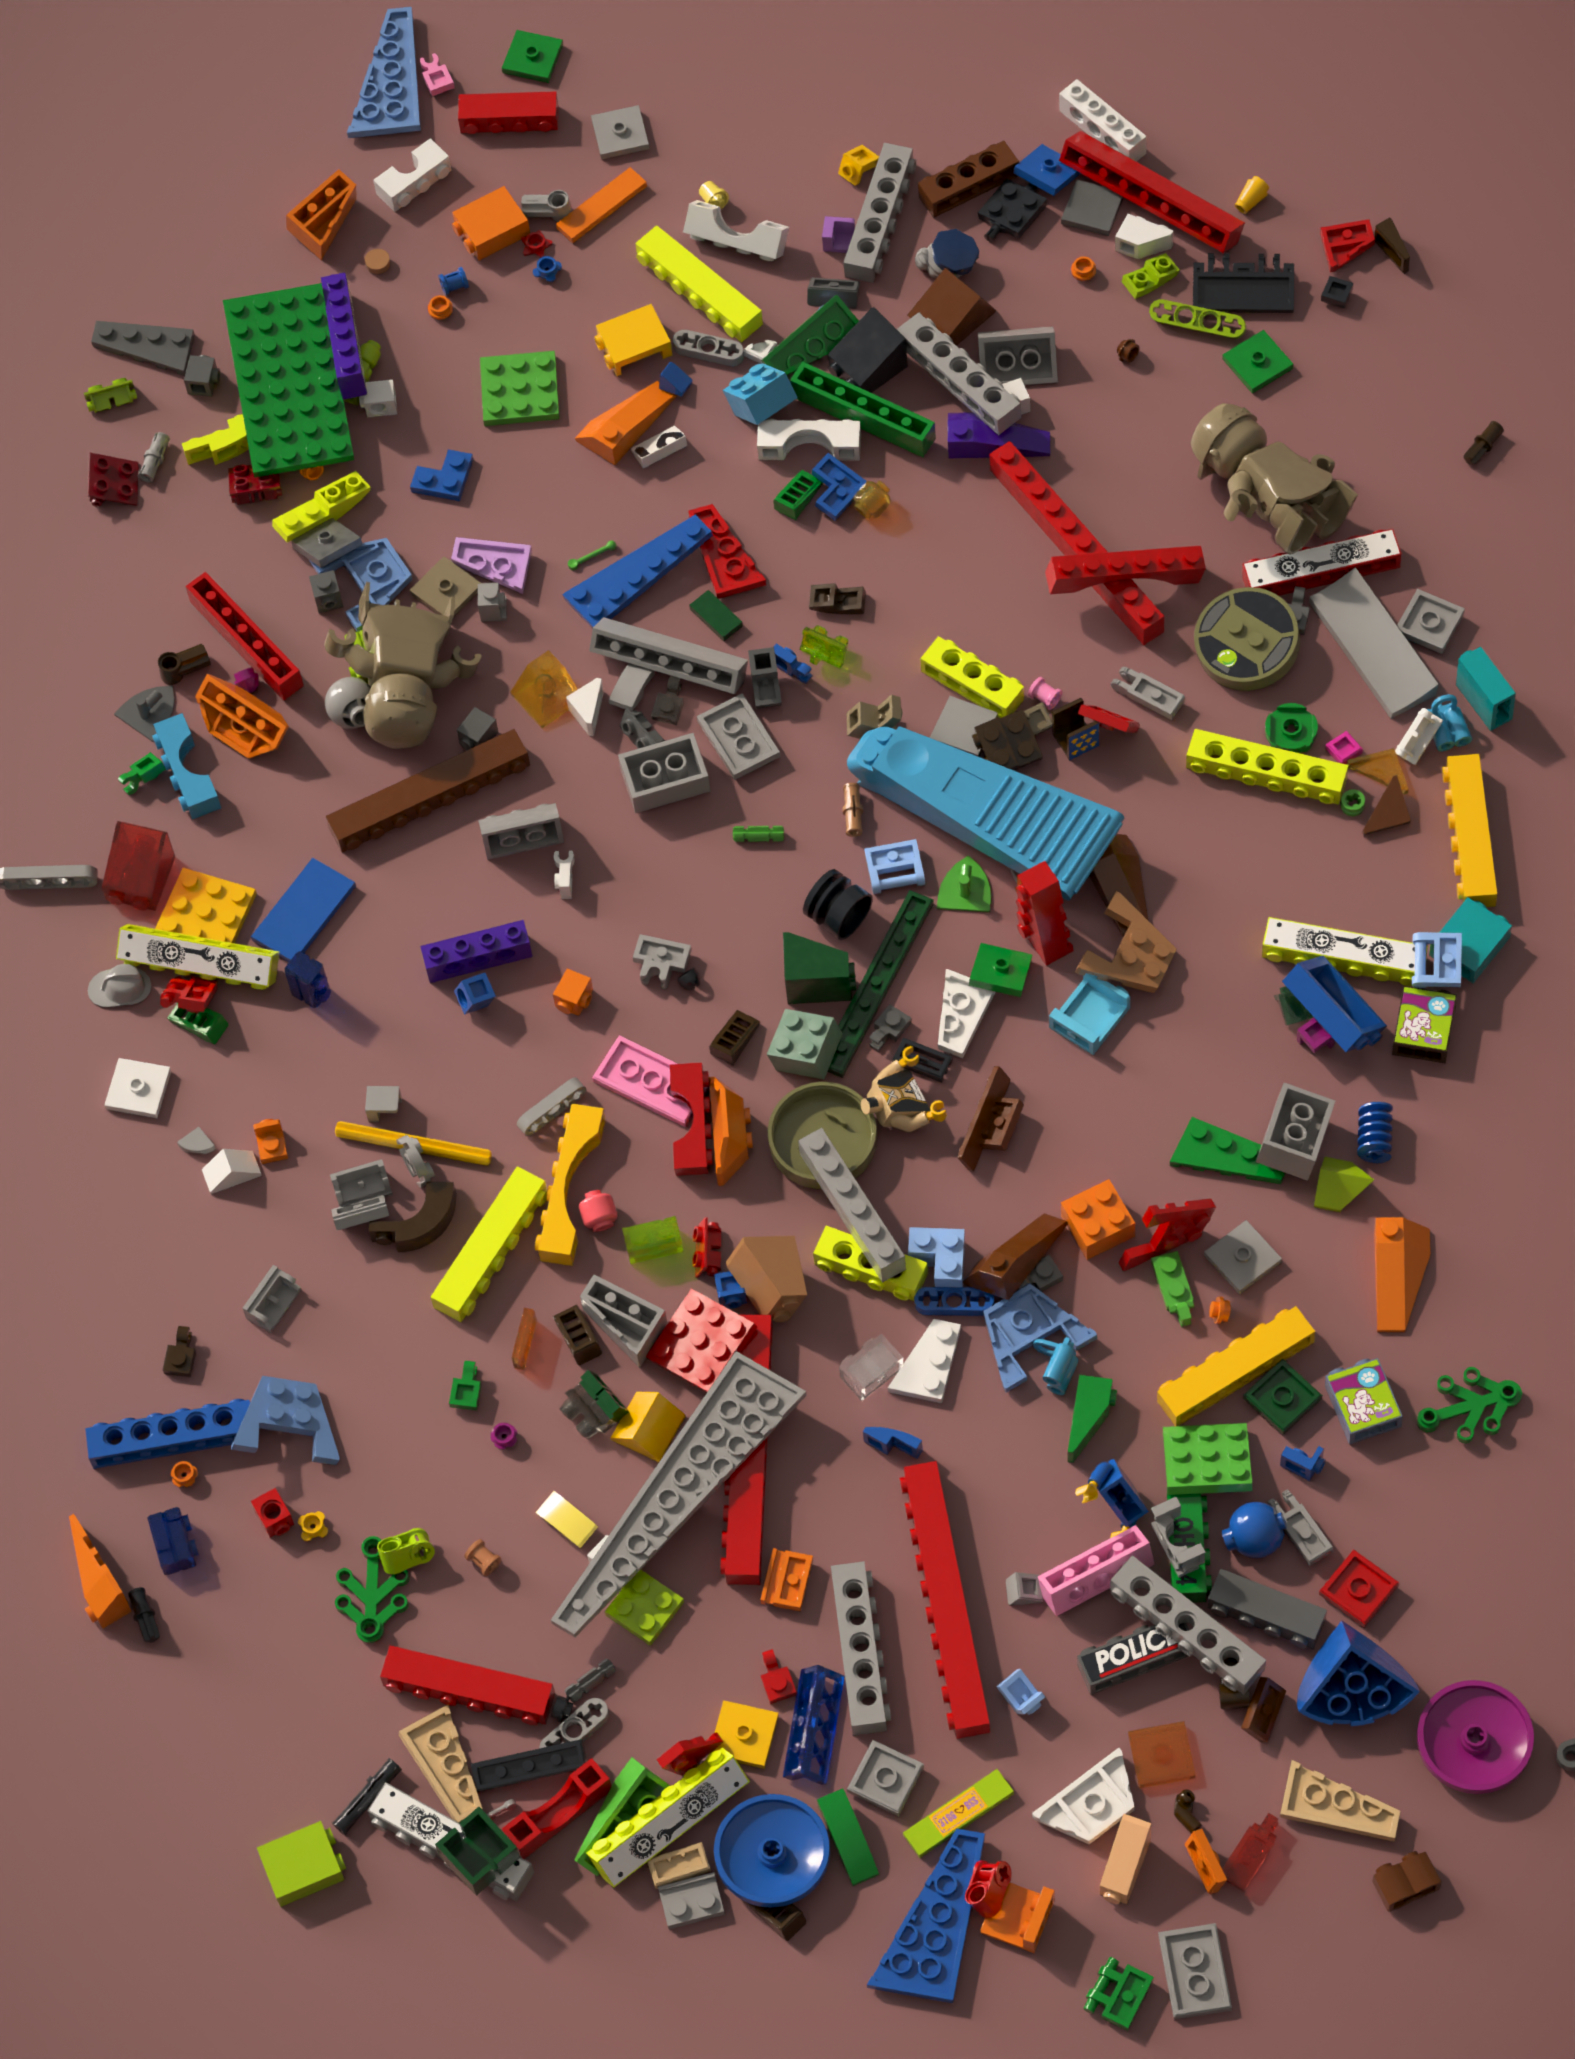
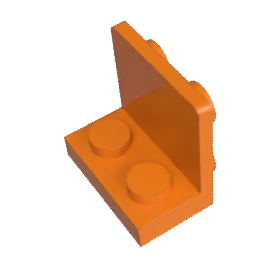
[980,1883,1055,1953]

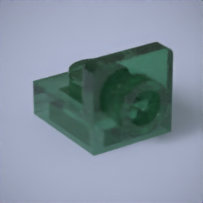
[1274,986,1313,1026]

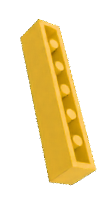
[1442,754,1497,907]
[1157,1306,1315,1426]

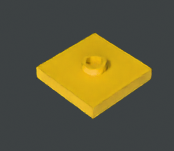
[711,1700,779,1769]

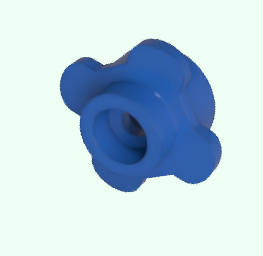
[533,256,562,282]

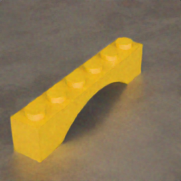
[535,1104,606,1266]

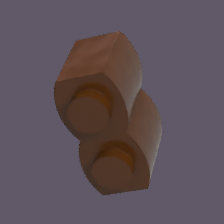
[1372,1851,1442,1912]

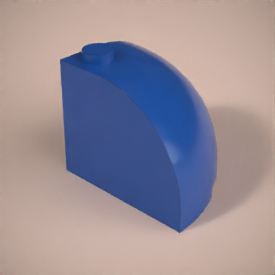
[1297,1620,1420,1726]

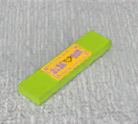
[903,1769,1014,1858]

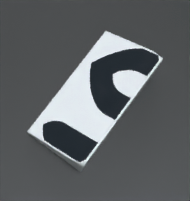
[631,426,687,469]

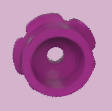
[490,1423,518,1449]

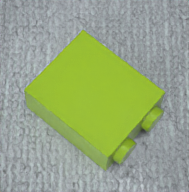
[257,1821,346,1907]

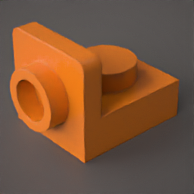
[253,1119,288,1164]

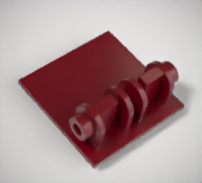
[87,453,139,507]
[228,464,282,505]

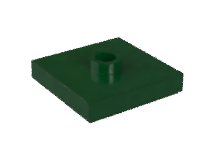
[1243,1359,1323,1435]

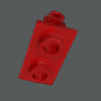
[692,1217,722,1278]

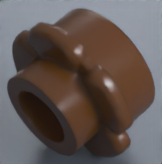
[1117,339,1140,363]

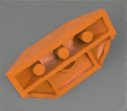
[195,674,289,758]
[709,1076,753,1186]

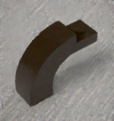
[369,1182,457,1252]

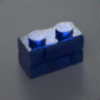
[284,951,331,1008]
[147,1507,199,1575]

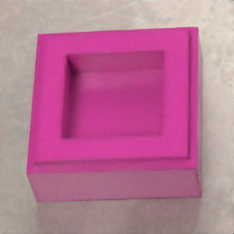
[1325,731,1363,764]

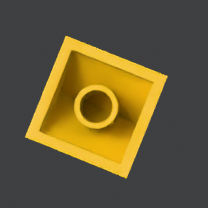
[611,1392,686,1462]

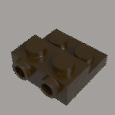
[972,709,1043,771]

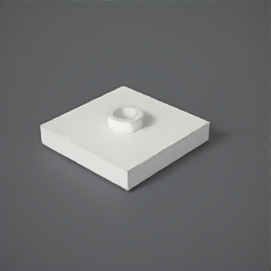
[104,1058,171,1118]

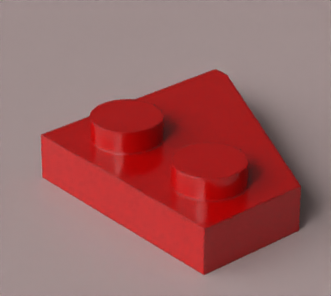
[1320,219,1375,273]

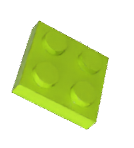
[605,1570,684,1646]

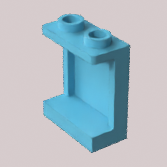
[1049,973,1130,1055]

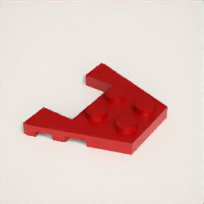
[1118,1198,1216,1271]

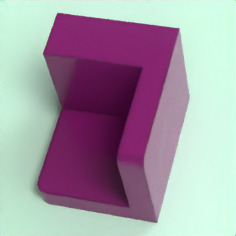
[1297,1018,1335,1053]

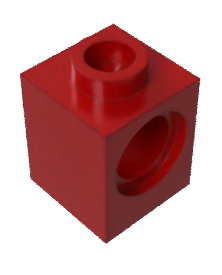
[251,1488,295,1538]

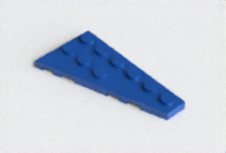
[867,1828,985,2003]

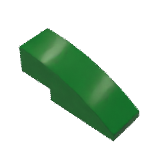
[817,1788,879,1886]

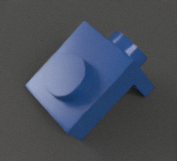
[714,1271,747,1309]

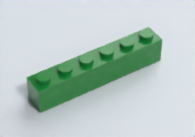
[790,362,936,458]

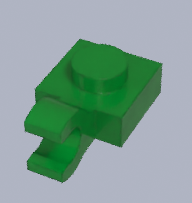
[118,752,166,795]
[449,1361,482,1411]

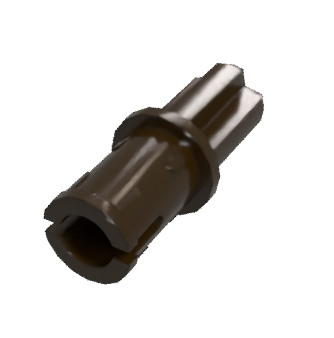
[1463,421,1504,465]

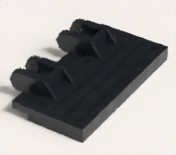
[1193,253,1294,313]

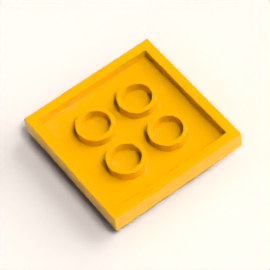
[155,868,257,943]

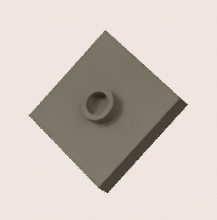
[410,556,482,616]

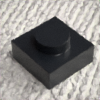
[1321,276,1354,308]

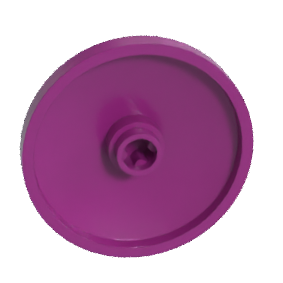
[1417,1680,1534,1794]

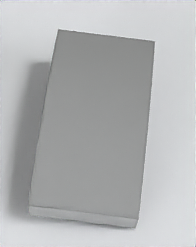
[609,663,655,711]

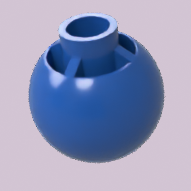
[1222,1502,1287,1558]

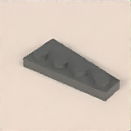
[91,321,195,376]

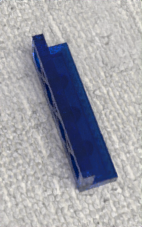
[783,1665,845,1785]

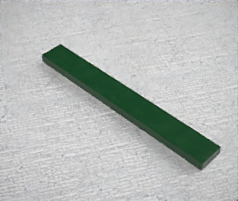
[827,890,934,1078]

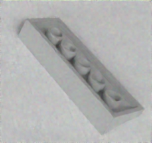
[1309,567,1438,719]

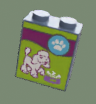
[1325,1358,1403,1445]

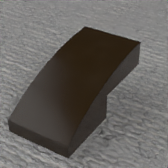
[809,583,866,614]

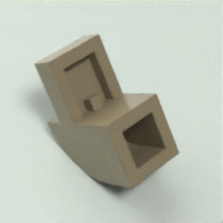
[847,695,903,739]

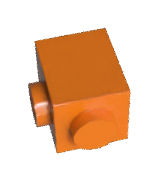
[553,968,593,1016]

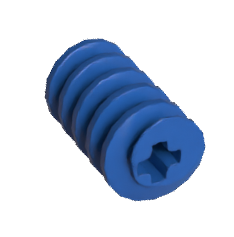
[1357,1102,1393,1164]

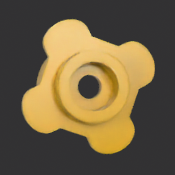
[298,1511,328,1541]

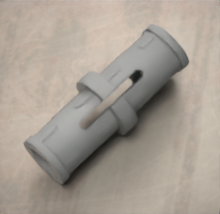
[138,432,170,483]

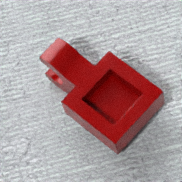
[760,1649,797,1704]

